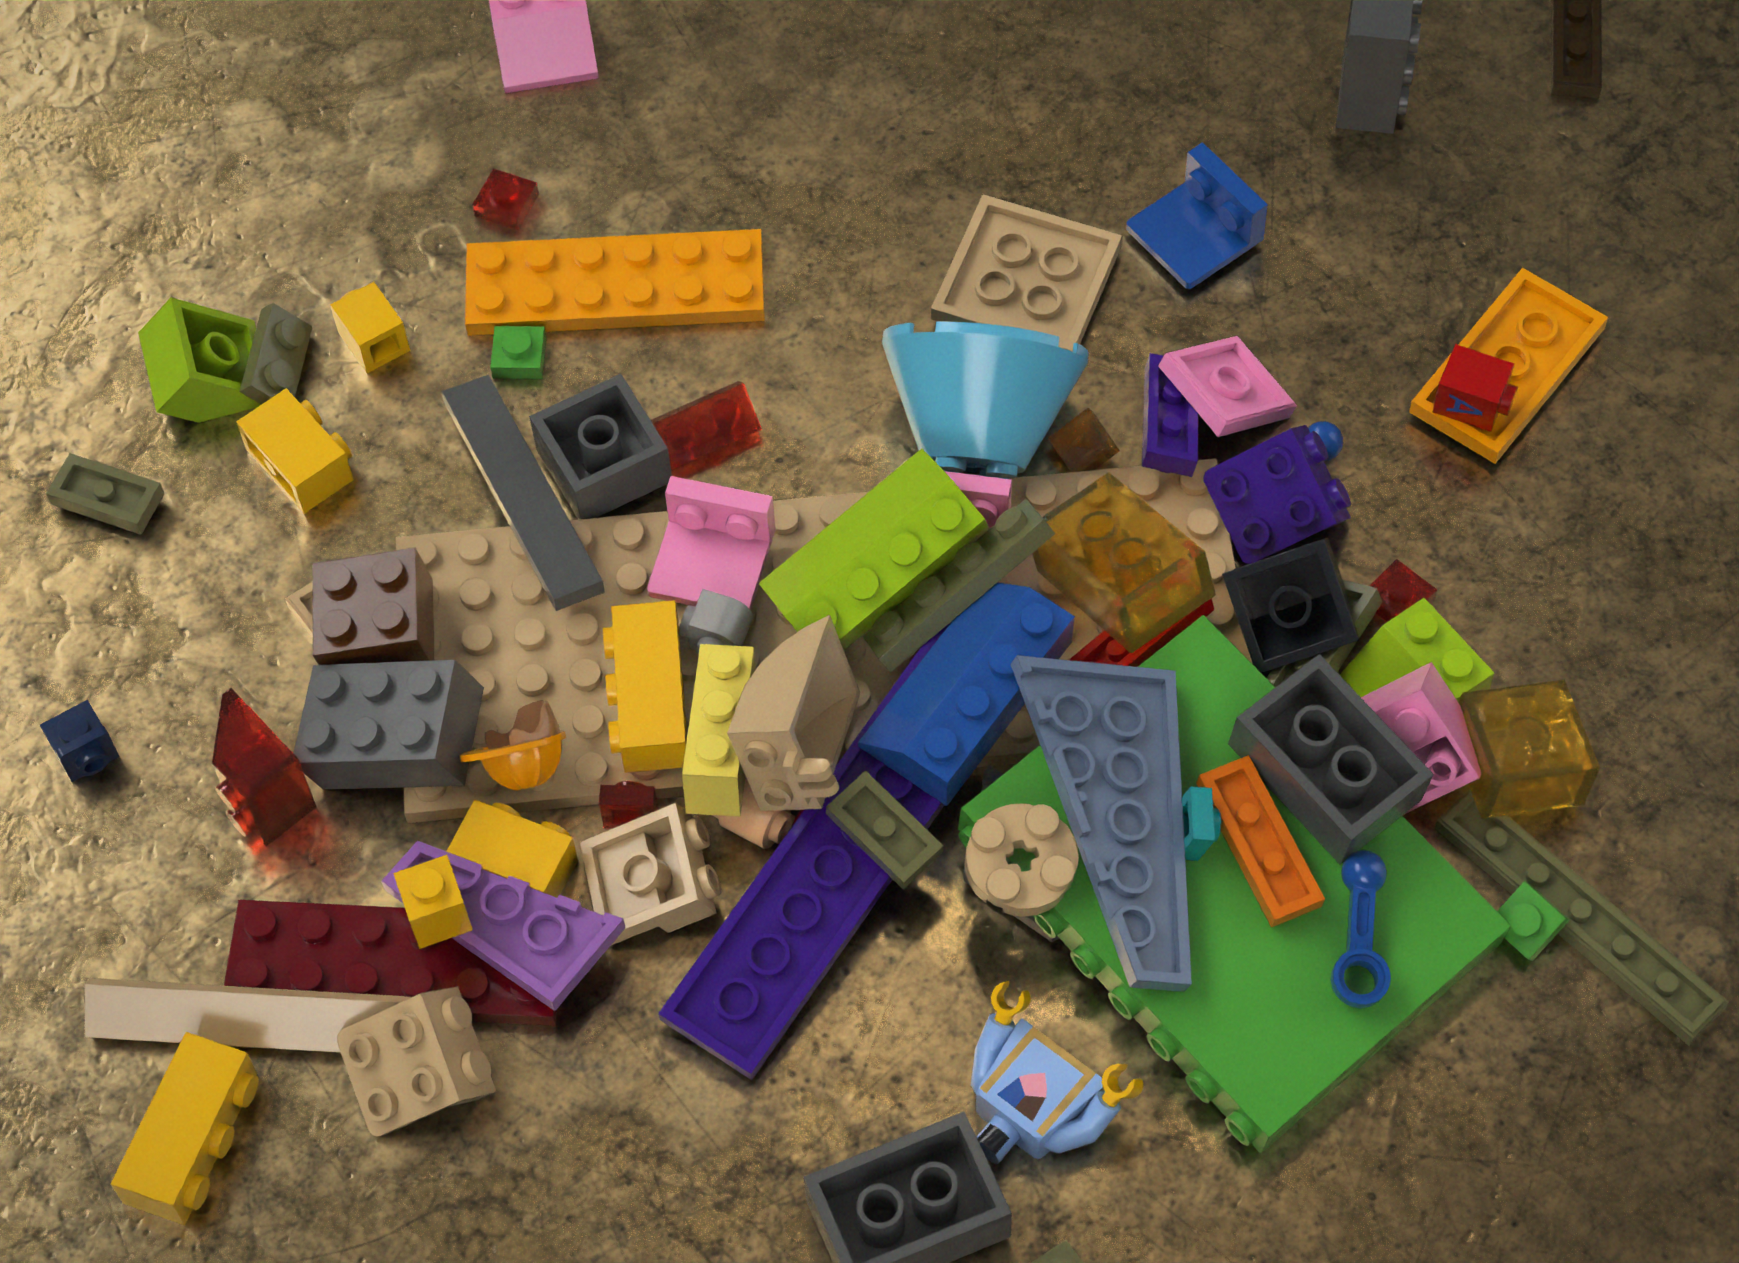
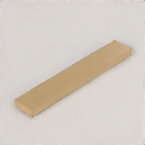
[84,978,411,1053]

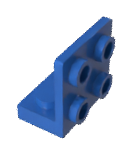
[1126,142,1268,289]

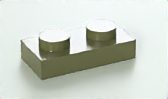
[240,303,313,405]
[46,453,165,534]
[826,770,944,890]

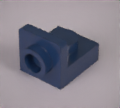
[40,700,120,782]

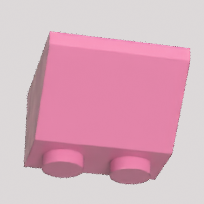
[489,0,599,93]

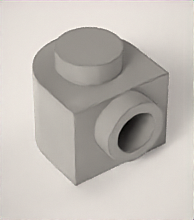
[679,589,754,654]

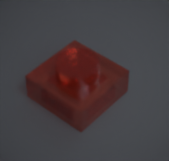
[472,168,539,231]
[1369,559,1437,622]
[599,781,659,829]

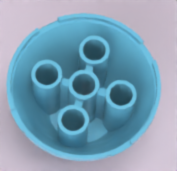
[882,321,1088,479]

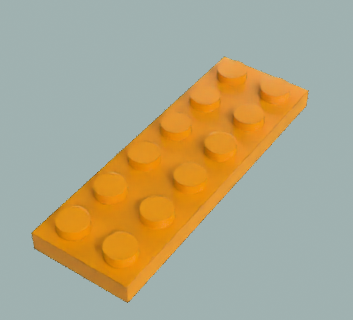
[465,229,765,336]

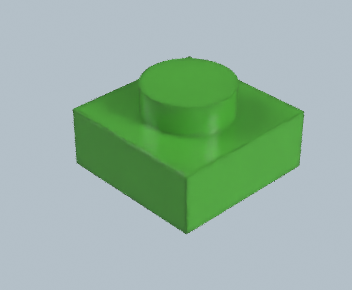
[490,326,546,379]
[1497,881,1570,961]

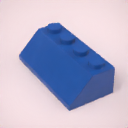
[858,582,1075,806]

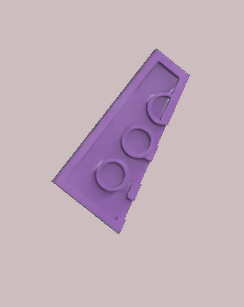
[381,841,625,1011]

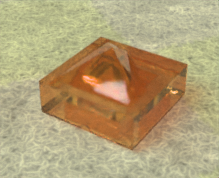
[1048,408,1120,472]

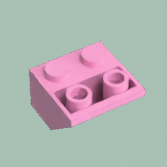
[1361,662,1481,814]

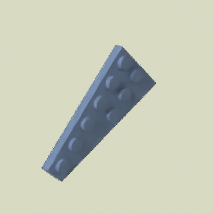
[1011,655,1192,992]

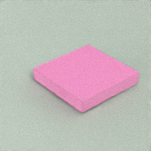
[1158,336,1297,437]

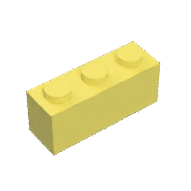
[682,644,756,817]

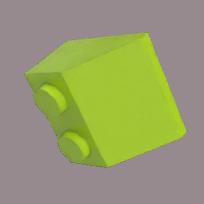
[138,297,261,423]
[1340,598,1494,718]

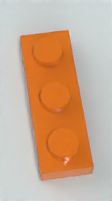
[1196,755,1325,928]

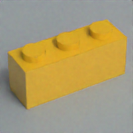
[603,600,687,773]
[111,1032,259,1225]

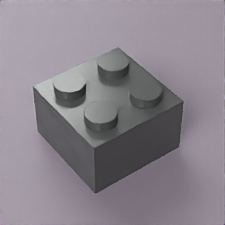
[529,374,672,520]

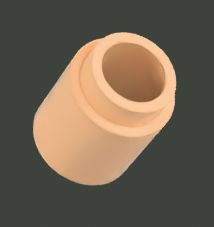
[712,778,795,849]

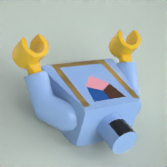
[971,981,1143,1164]

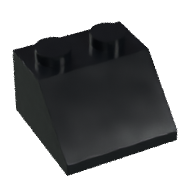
[1222,538,1359,673]

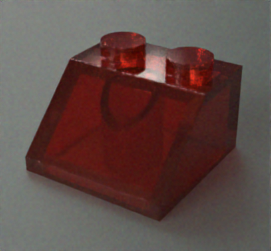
[212,688,317,847]

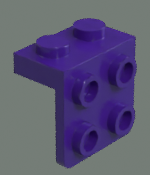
[1203,425,1351,564]

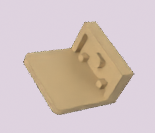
[337,986,496,1136]

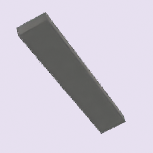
[442,374,605,611]

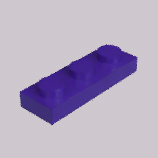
[1142,353,1198,477]

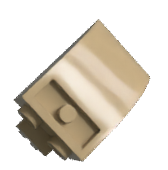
[727,615,860,811]

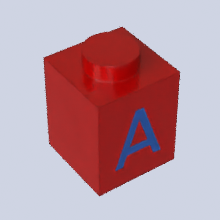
[1432,344,1518,432]

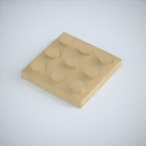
[931,195,1122,351]

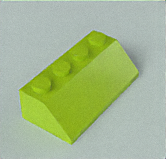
[758,448,990,650]

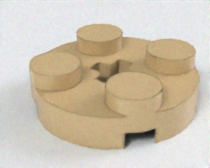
[965,803,1079,917]

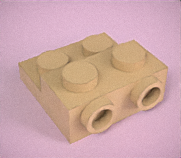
[580,803,721,945]

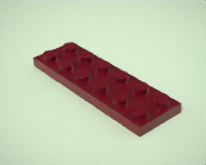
[224,900,557,1026]

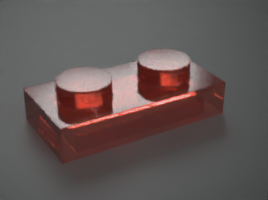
[651,381,762,470]

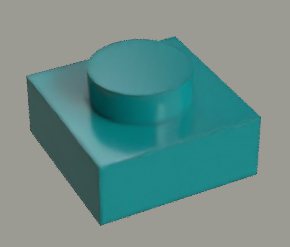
[1182,786,1221,861]

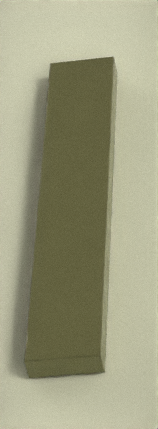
[1434,786,1729,1046]

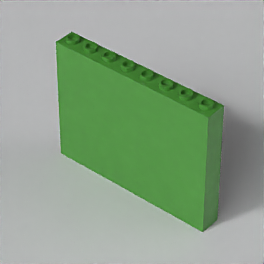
[958,615,1511,1154]

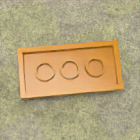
[1409,267,1608,464]

